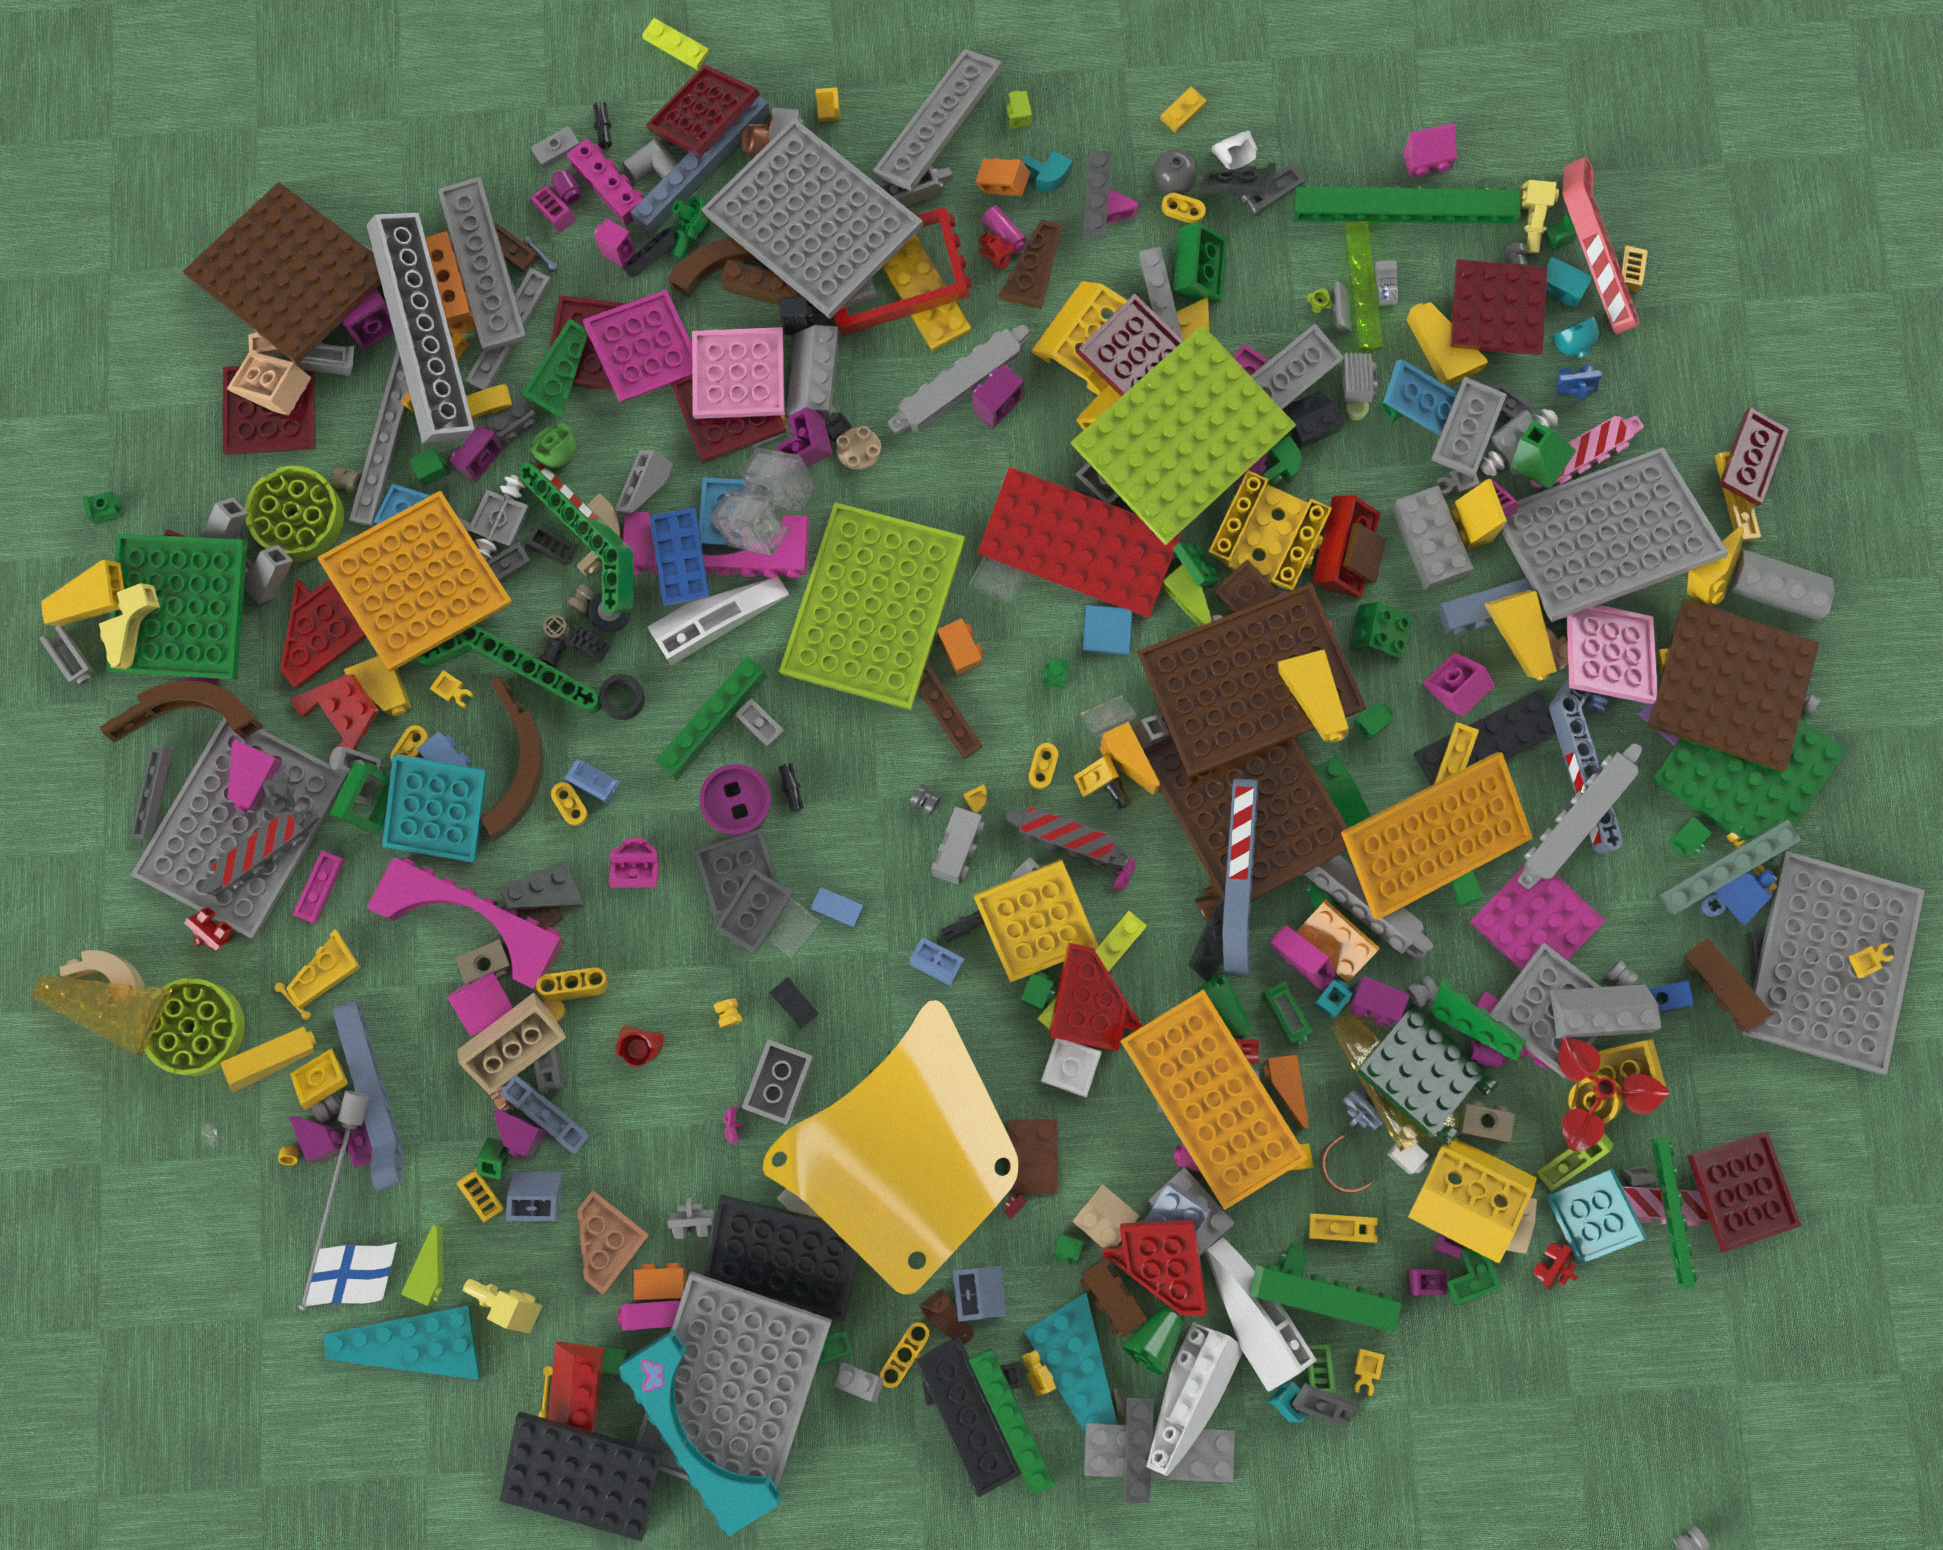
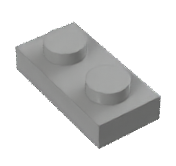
[735,698,785,748]
[834,1363,884,1403]

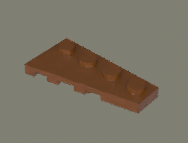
[998,219,1063,309]

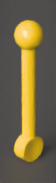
[274,983,311,1020]
[539,1366,553,1418]

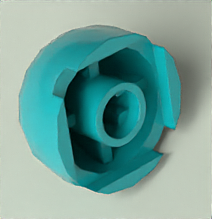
[1551,316,1599,358]

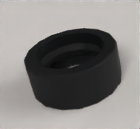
[599,674,645,720]

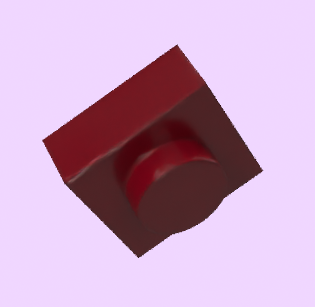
[1004,1194,1027,1219]

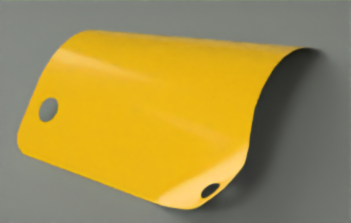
[763,1000,1018,1294]

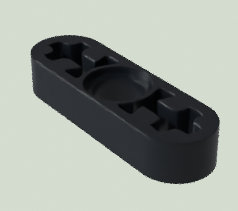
[622,227,678,278]

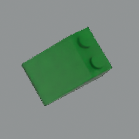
[1313,754,1371,828]

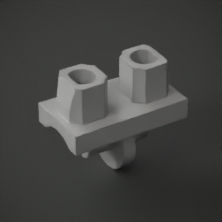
[667,1197,714,1239]

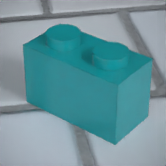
[1546,257,1593,308]

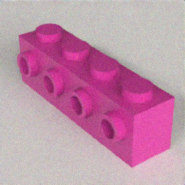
[566,138,644,226]

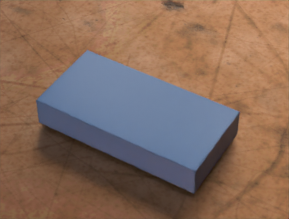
[811,887,864,928]

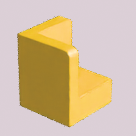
[816,87,840,122]

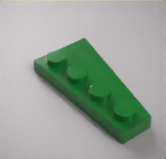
[522,319,588,419]
[1431,978,1526,1062]

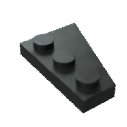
[1200,162,1276,196]
[499,862,584,910]
[1188,897,1252,982]

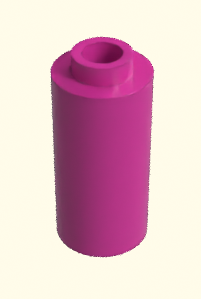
[981,205,1026,254]

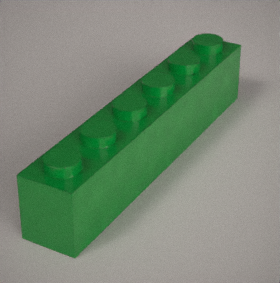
[655,656,767,781]
[1249,1263,1402,1332]

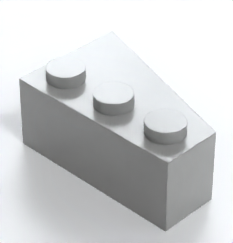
[931,806,985,885]

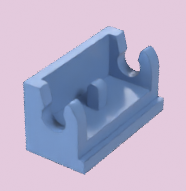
[564,760,621,805]
[909,937,964,986]

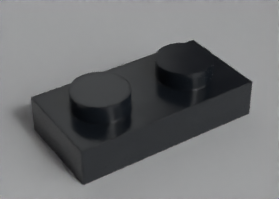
[769,977,819,1029]

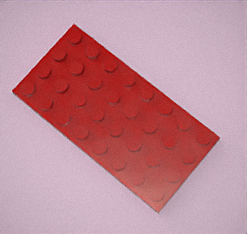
[977,467,1182,618]

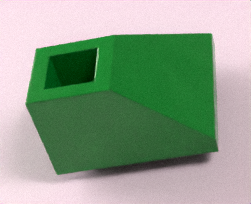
[1511,420,1576,489]

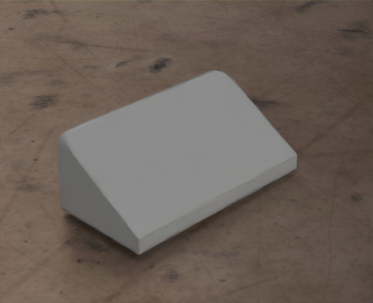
[1331,282,1352,333]

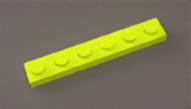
[1037,911,1147,1030]

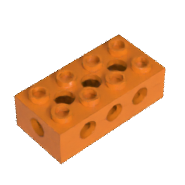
[425,231,477,335]

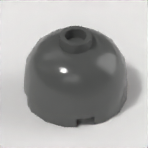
[1153,149,1197,195]

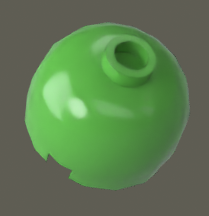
[530,424,577,468]

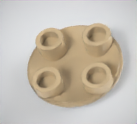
[836,426,881,470]

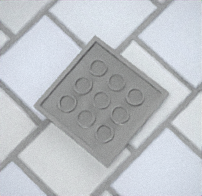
[1489,943,1601,1079]

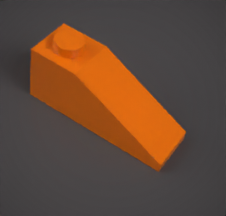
[1263,1055,1309,1129]

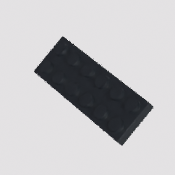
[1414,690,1556,786]
[914,1336,1022,1498]

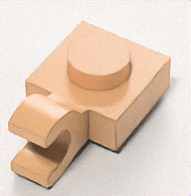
[1546,628,1568,669]

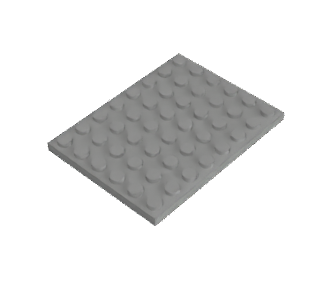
[701,118,924,318]
[1500,447,1728,622]
[131,717,348,940]
[1743,851,1925,1075]
[635,1272,832,1489]

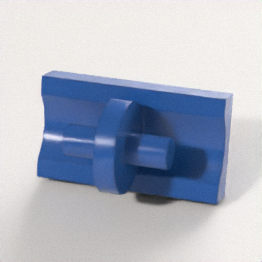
[1556,365,1602,401]

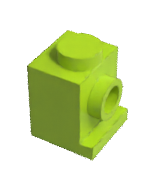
[1006,91,1032,129]

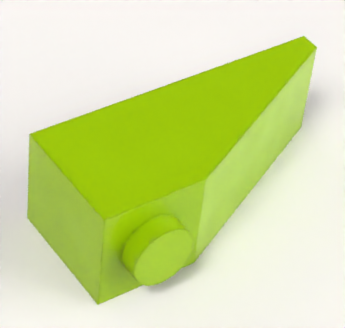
[1162,564,1212,627]
[1536,1132,1614,1192]
[401,1225,444,1306]

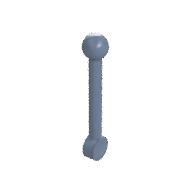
[523,237,557,272]

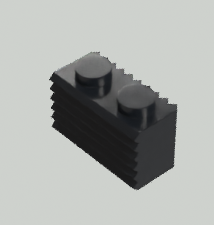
[779,296,815,336]

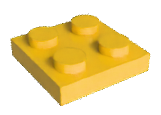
[290,1048,348,1110]

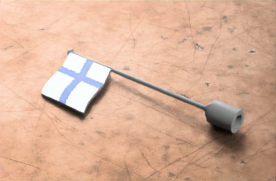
[299,1091,398,1311]

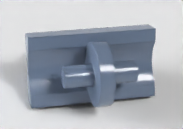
[1341,1085,1389,1131]

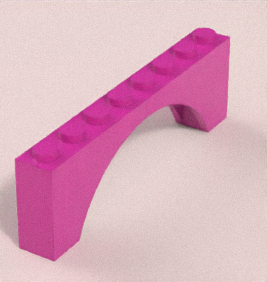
[623,512,810,578]
[367,857,565,991]

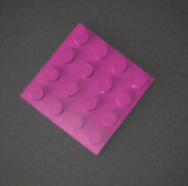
[583,289,693,404]
[1469,865,1605,971]

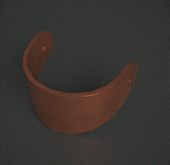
[1319,1133,1375,1193]
[919,1287,974,1344]

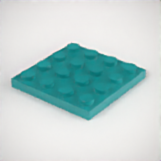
[382,754,488,862]

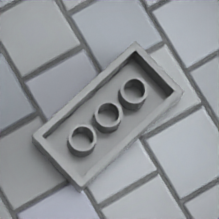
[1391,485,1473,591]

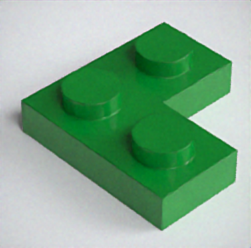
[1445,1247,1502,1306]

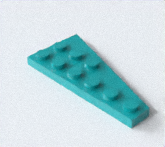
[1024,1292,1117,1435]
[323,1306,481,1380]

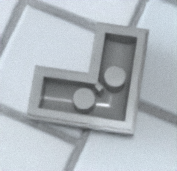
[622,137,678,182]
[329,747,381,804]

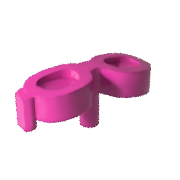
[1111,857,1135,890]
[724,1107,743,1144]

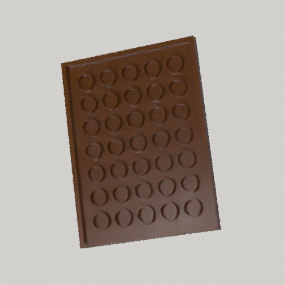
[182,182,381,364]
[1137,583,1366,778]
[1143,736,1348,903]

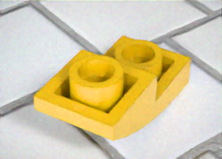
[466,384,512,421]

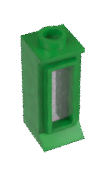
[1262,980,1313,1046]

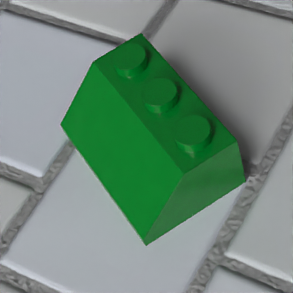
[1173,222,1227,302]

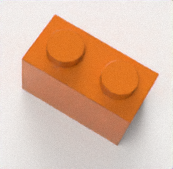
[975,158,1030,196]
[937,618,984,676]
[634,1263,686,1300]

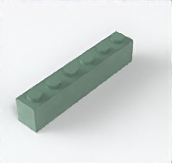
[1657,820,1801,915]

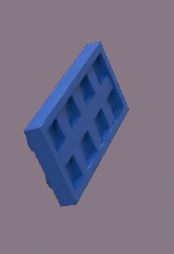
[649,508,710,606]

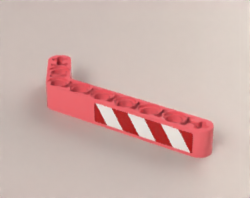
[1562,156,1639,335]

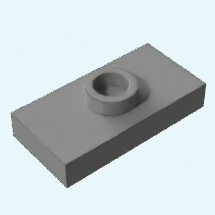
[530,126,580,168]

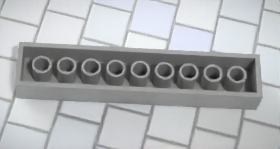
[367,213,475,443]

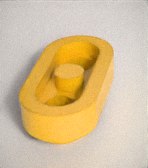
[1162,193,1206,224]
[390,725,429,762]
[1029,743,1058,790]
[551,782,588,826]

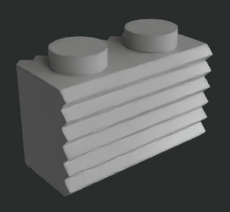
[1342,353,1378,402]

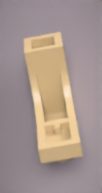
[577,493,623,578]
[59,950,146,1003]

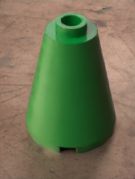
[1188,972,1251,1039]
[1123,1304,1185,1376]

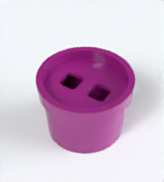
[699,764,770,836]

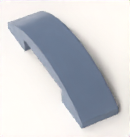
[499,1074,590,1154]

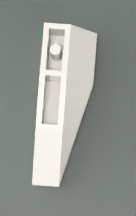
[647,577,790,666]
[1205,1238,1317,1391]
[1146,1323,1243,1476]

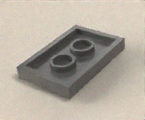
[714,868,793,954]

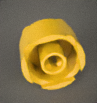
[1568,1074,1624,1124]

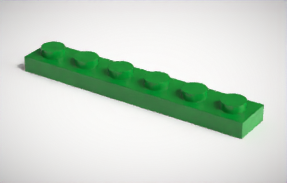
[1651,1137,1697,1289]
[969,1348,1055,1495]

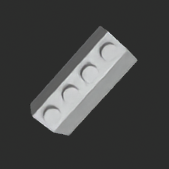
[786,325,840,421]
[1729,549,1835,621]
[1550,984,1661,1039]

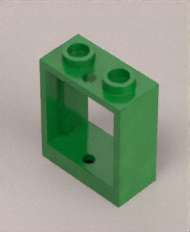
[330,762,391,835]

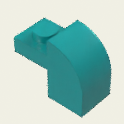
[1021,150,1073,192]

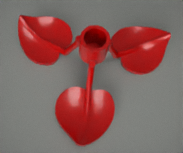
[1559,1037,1669,1151]

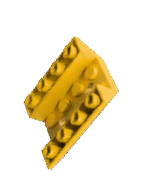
[1031,281,1128,395]
[1209,470,1332,591]
[1408,1138,1537,1263]

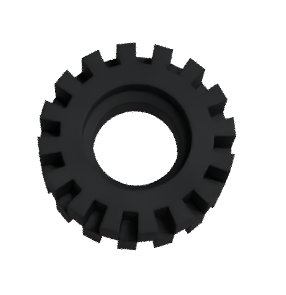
[565,625,611,663]

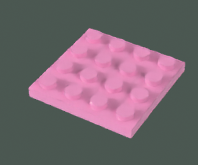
[692,327,785,419]
[1567,605,1657,704]

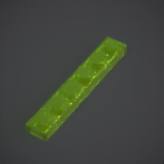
[1344,221,1383,352]

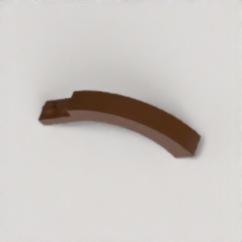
[667,237,762,298]
[480,676,544,840]
[100,681,263,743]

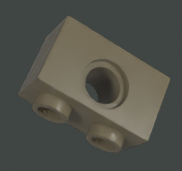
[455,939,512,984]
[1458,1101,1515,1143]

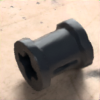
[826,412,852,442]
[538,638,567,668]

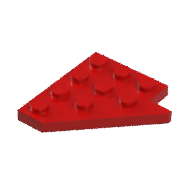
[280,579,366,690]
[1048,942,1143,1051]
[1102,1220,1207,1316]

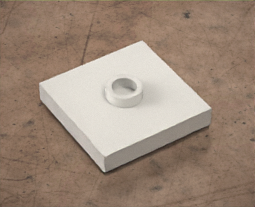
[1041,1038,1102,1098]

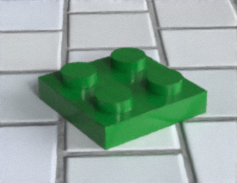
[1173,543,1220,586]

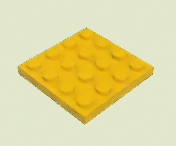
[974,859,1099,983]

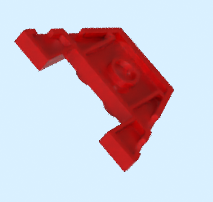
[290,674,379,758]

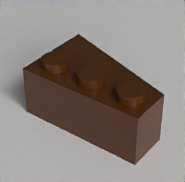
[1080,1257,1147,1337]

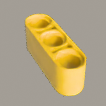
[536,968,609,1002]
[880,1322,930,1388]

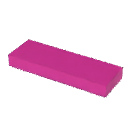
[293,850,345,924]

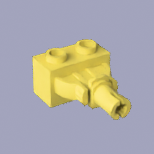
[1520,180,1559,254]
[463,1279,543,1333]

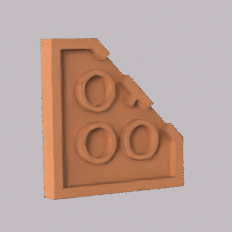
[577,1190,650,1295]

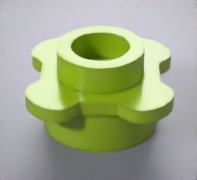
[1307,288,1333,314]

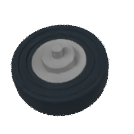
[589,592,631,633]

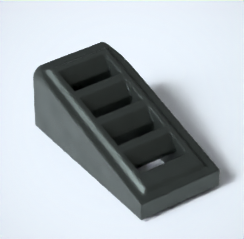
[525,523,577,566]

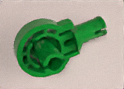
[671,196,711,260]

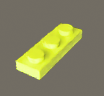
[642,18,709,70]

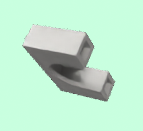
[201,497,293,604]

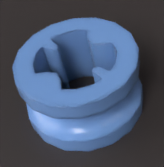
[1584,694,1608,714]
[1701,894,1726,917]

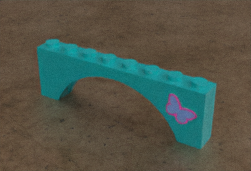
[619,1329,782,1537]

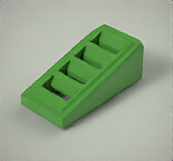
[1306,1344,1336,1395]

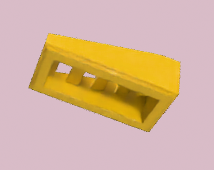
[1620,246,1648,293]
[456,1167,504,1223]

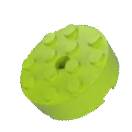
[245,466,344,562]
[139,978,245,1076]

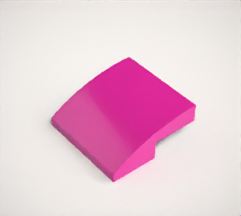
[447,972,513,1036]

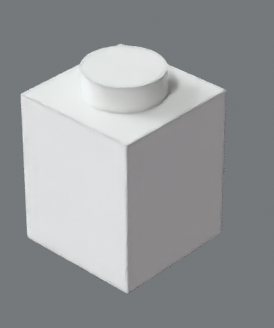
[1387,1136,1429,1174]

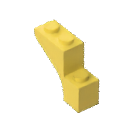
[99,583,160,670]

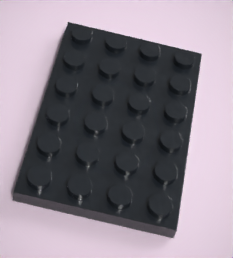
[704,1195,859,1322]
[500,1411,663,1541]

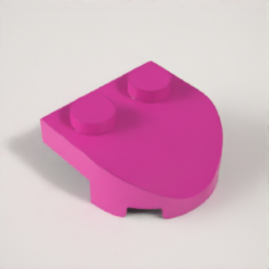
[609,838,659,888]

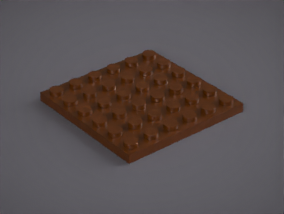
[1647,598,1819,772]

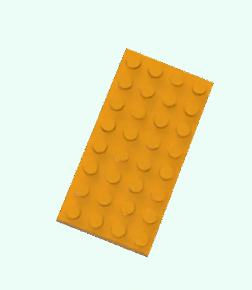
[1341,752,1533,920]
[1120,990,1308,1210]

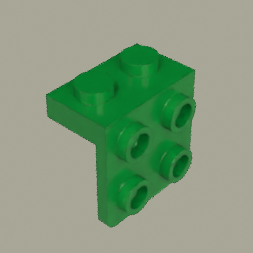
[1351,602,1412,659]

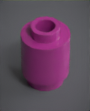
[551,170,582,204]
[1470,1041,1507,1067]

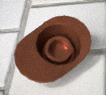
[741,113,773,157]

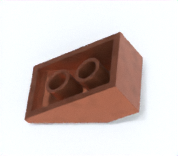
[1009,1119,1058,1194]

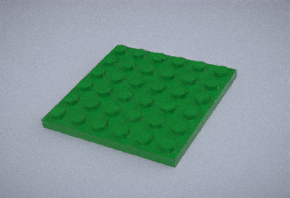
[106,534,248,680]
[1651,719,1846,862]

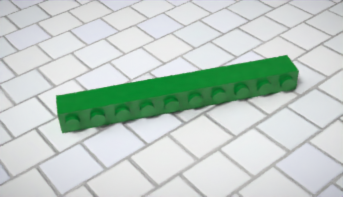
[1293,185,1521,225]

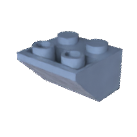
[506,1172,563,1222]
[952,1266,1007,1322]

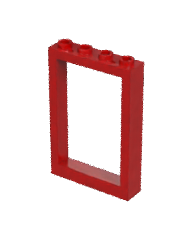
[834,206,972,336]

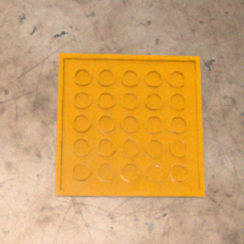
[317,491,512,673]

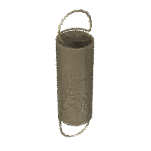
[1112,1382,1127,1423]

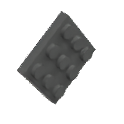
[694,829,779,918]

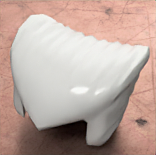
[1211,131,1257,170]

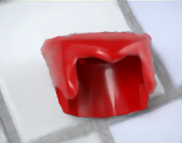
[616,1025,664,1068]

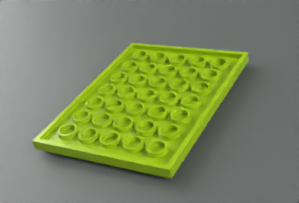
[1071,325,1296,545]
[779,502,966,710]

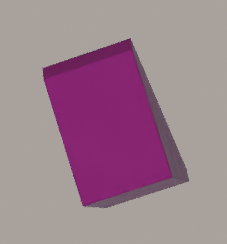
[1407,1269,1447,1295]

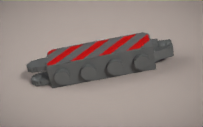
[1005,806,1131,868]
[202,807,320,896]

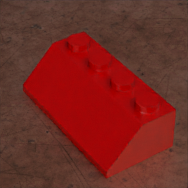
[1313,495,1381,598]
[548,1341,605,1433]

